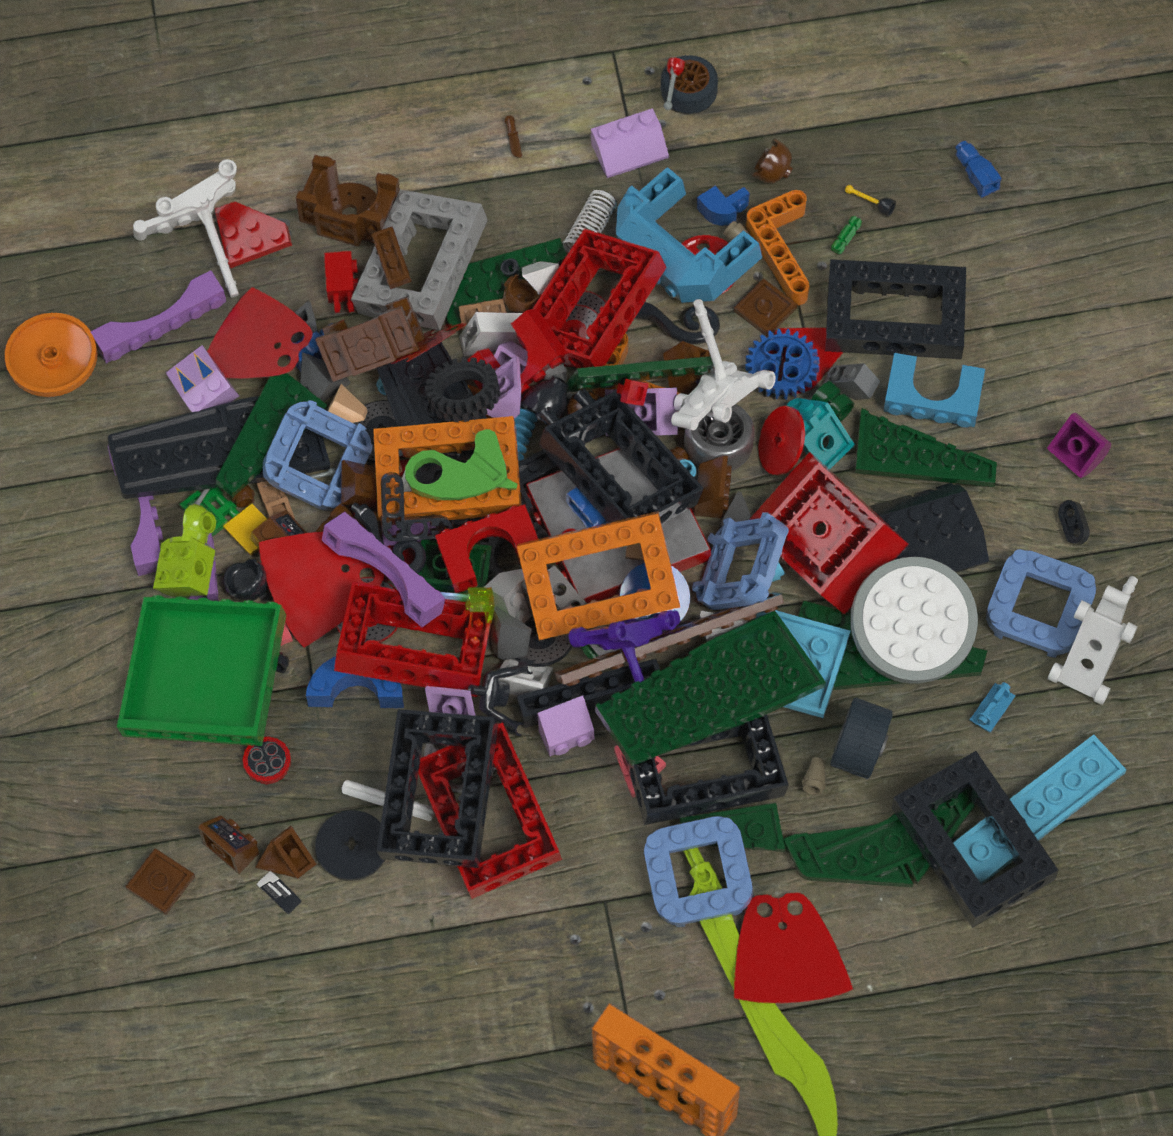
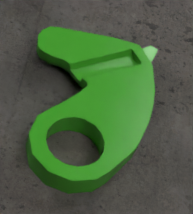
[405,429,518,500]

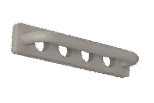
[548,566,617,656]

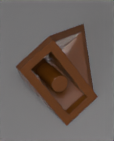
[255,826,317,879]

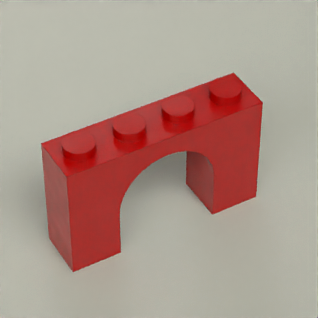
[467,308,568,395]
[435,504,538,593]

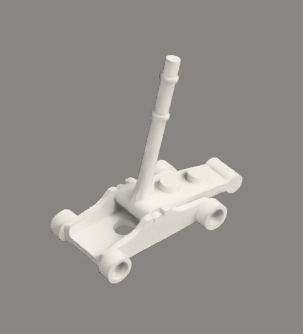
[133,159,239,297]
[671,299,776,430]
[1048,576,1138,705]

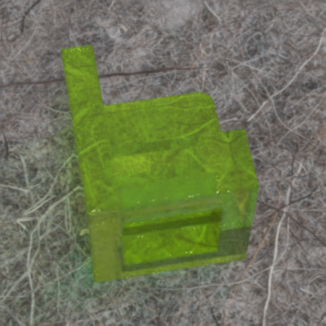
[465,587,495,623]

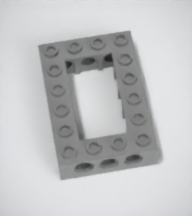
[351,189,488,330]

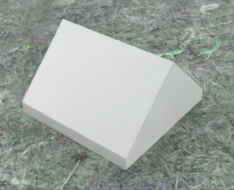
[499,659,553,696]

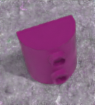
[1047,412,1111,478]

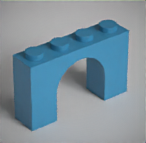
[884,353,985,427]

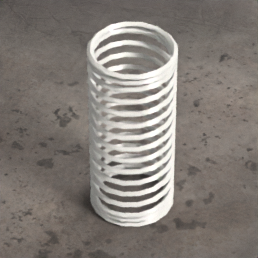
[563,190,617,253]

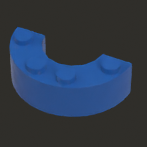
[306,656,404,708]

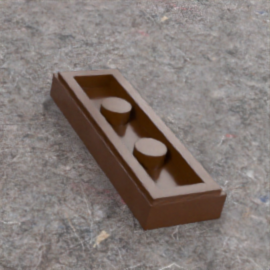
[371,226,412,289]

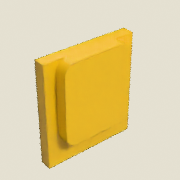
[223,504,267,556]

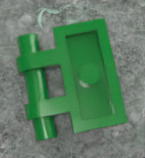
[180,488,240,537]

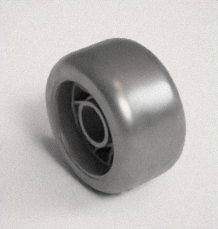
[684,404,755,471]

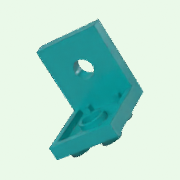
[787,398,855,470]

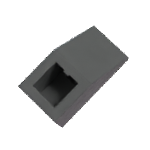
[823,363,880,400]

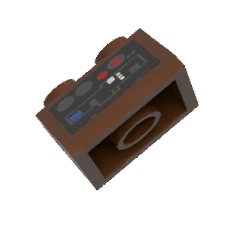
[251,510,307,549]
[198,815,259,874]

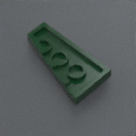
[680,803,785,852]

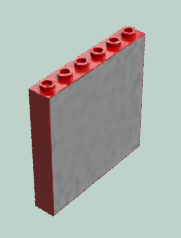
[526,448,711,606]

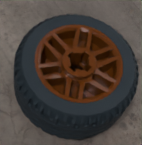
[660,55,718,114]

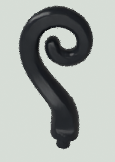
[635,302,720,345]
[351,503,426,574]

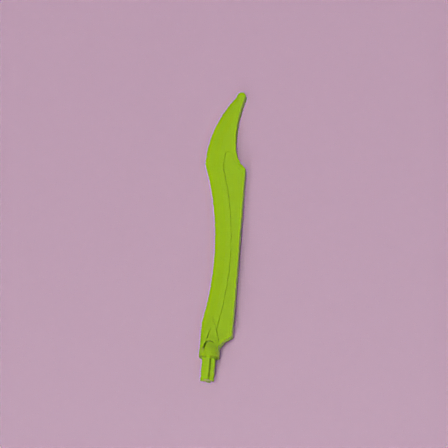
[683,847,838,1136]

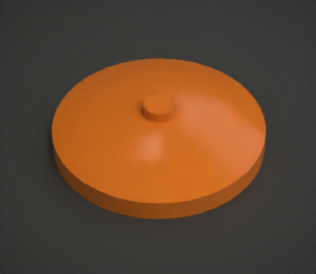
[5,313,97,397]

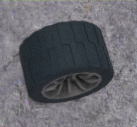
[830,697,893,779]

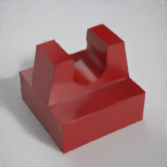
[617,379,649,406]

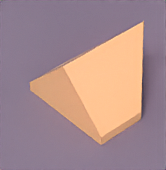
[327,384,368,423]

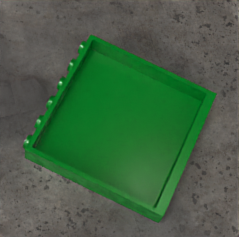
[117,595,286,746]

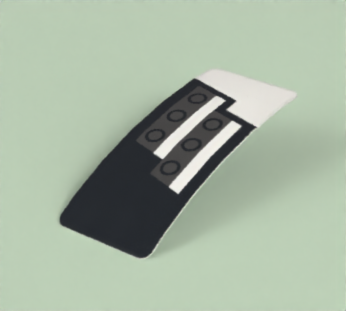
[257,871,302,914]

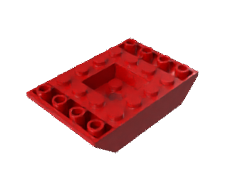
[749,452,908,614]

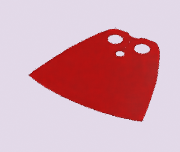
[207,287,313,378]
[259,532,384,648]
[734,893,853,1003]

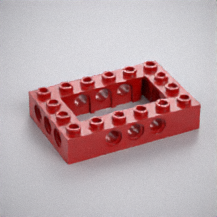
[516,229,667,368]
[334,581,493,697]
[418,723,562,899]

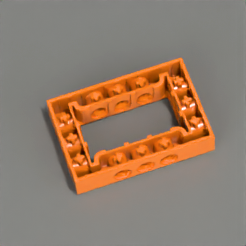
[374,416,521,525]
[517,511,680,640]
[592,1004,740,1136]

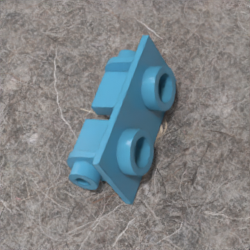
[970,682,1016,733]

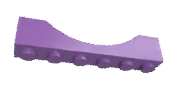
[91,271,226,363]
[107,445,164,576]
[322,512,445,627]

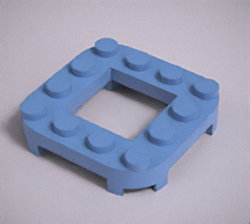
[263,400,373,511]
[692,512,789,610]
[986,549,1096,657]
[644,817,753,927]

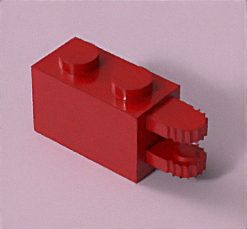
[324,251,358,313]

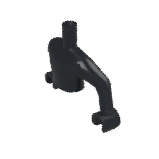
[468,659,535,736]

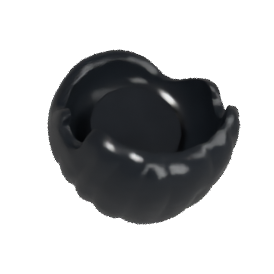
[224,558,268,601]

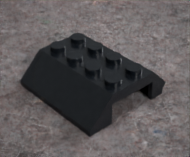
[872,483,989,573]

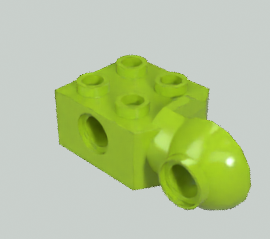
[153,504,216,597]

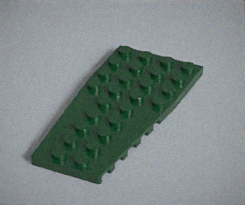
[595,611,826,765]

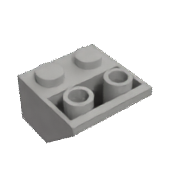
[484,569,533,623]

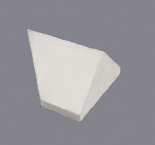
[521,262,559,295]

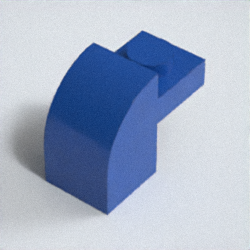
[697,186,749,226]

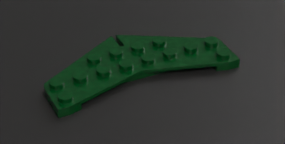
[784,787,976,887]

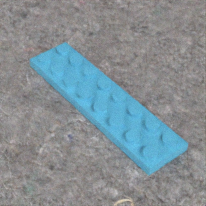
[953,735,1126,884]

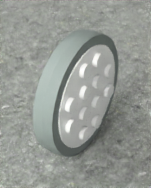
[851,557,978,683]

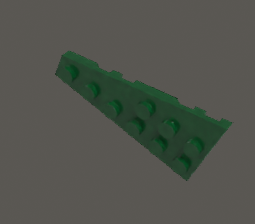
[446,238,567,331]
[566,356,714,393]
[216,373,328,497]
[855,408,997,487]

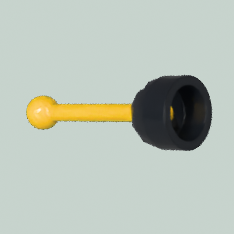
[845,185,896,217]

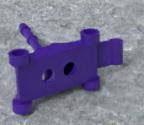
[569,611,680,683]

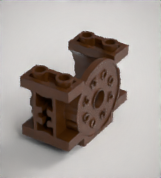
[296,155,400,247]
[315,296,425,382]

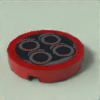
[243,737,292,784]

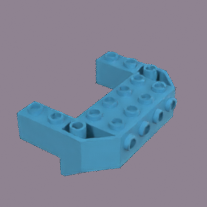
[616,167,762,302]

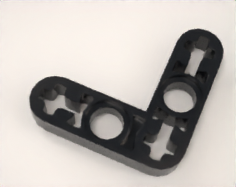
[381,472,452,542]

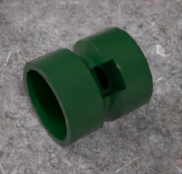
[811,381,855,422]

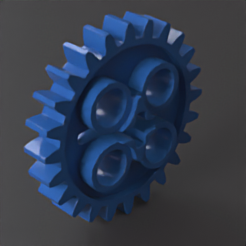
[745,329,820,400]

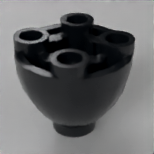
[520,375,568,422]

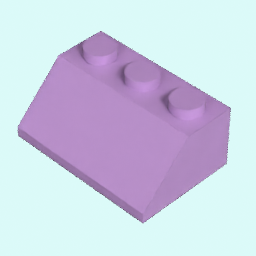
[591,108,669,178]

